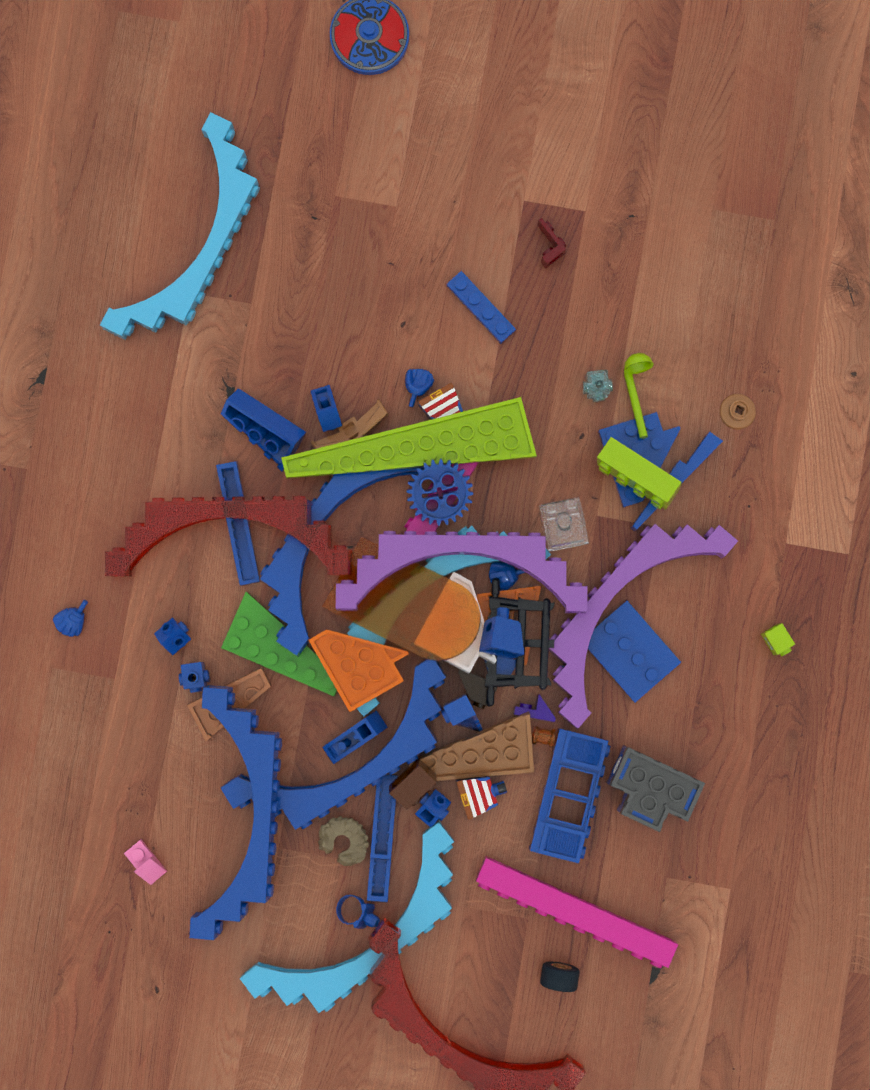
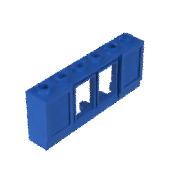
[529,728,610,863]

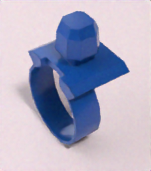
[336,895,380,929]

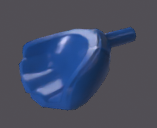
[405,369,434,407]
[489,562,526,591]
[53,600,88,637]

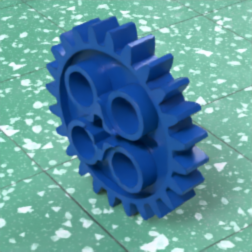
[406,458,474,526]

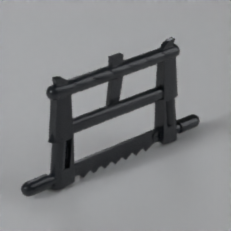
[485,578,555,706]

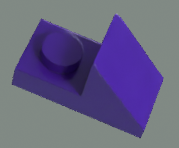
[513,694,556,722]

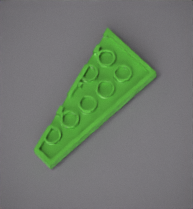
[221,592,337,696]

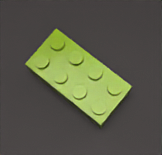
[597,437,682,510]

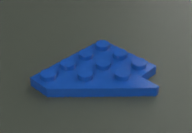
[598,412,680,508]

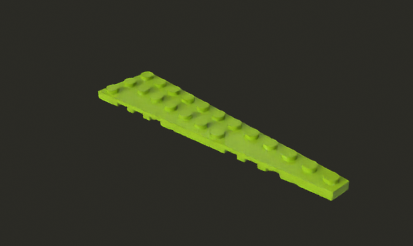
[281,397,537,479]

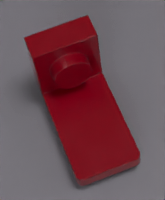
[537,218,566,269]

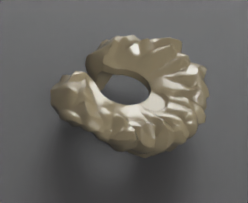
[318,816,369,866]

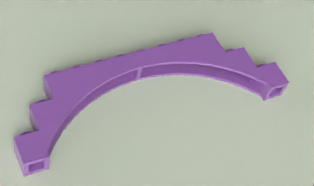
[549,524,738,729]
[336,531,587,613]

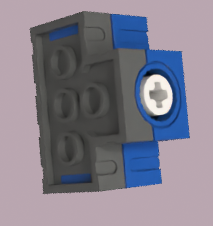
[606,745,705,832]

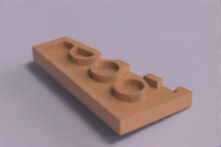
[187,667,271,741]

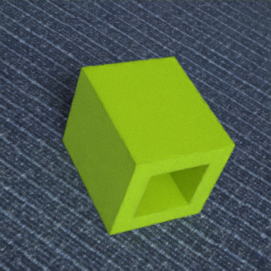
[761,623,795,656]

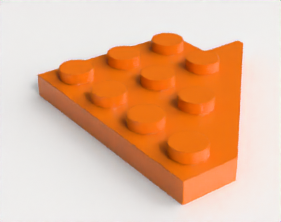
[309,629,409,712]

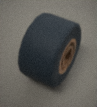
[540,961,580,992]

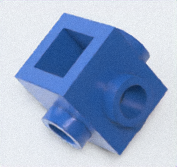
[154,617,191,655]
[179,662,210,693]
[415,789,451,828]

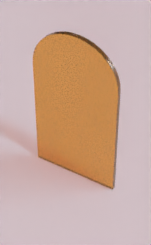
[322,537,481,661]

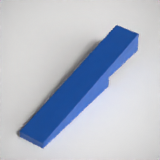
[631,432,723,531]
[216,461,260,585]
[367,775,398,902]

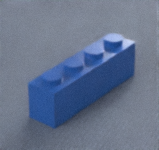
[221,388,306,471]
[441,694,483,732]

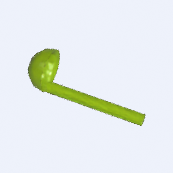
[624,353,654,439]

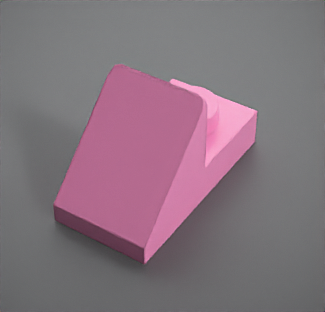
[124,839,167,885]

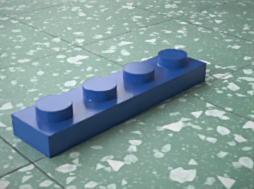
[447,271,516,344]

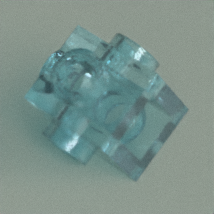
[583,370,613,402]

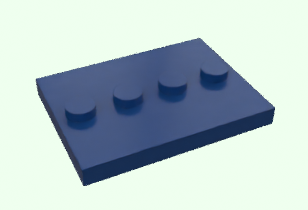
[588,600,681,703]

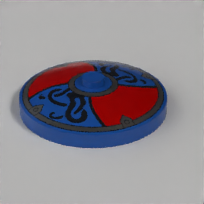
[330,0,409,75]

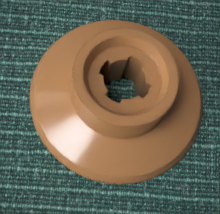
[720,394,756,430]

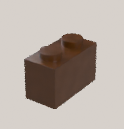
[389,758,437,810]

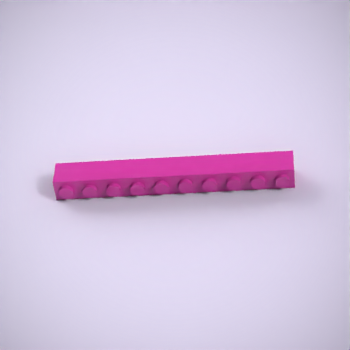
[476,856,678,968]

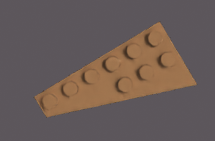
[409,711,534,781]

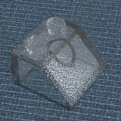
[539,497,589,552]

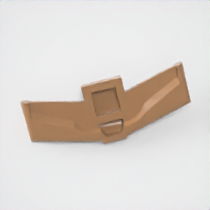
[311,399,389,449]

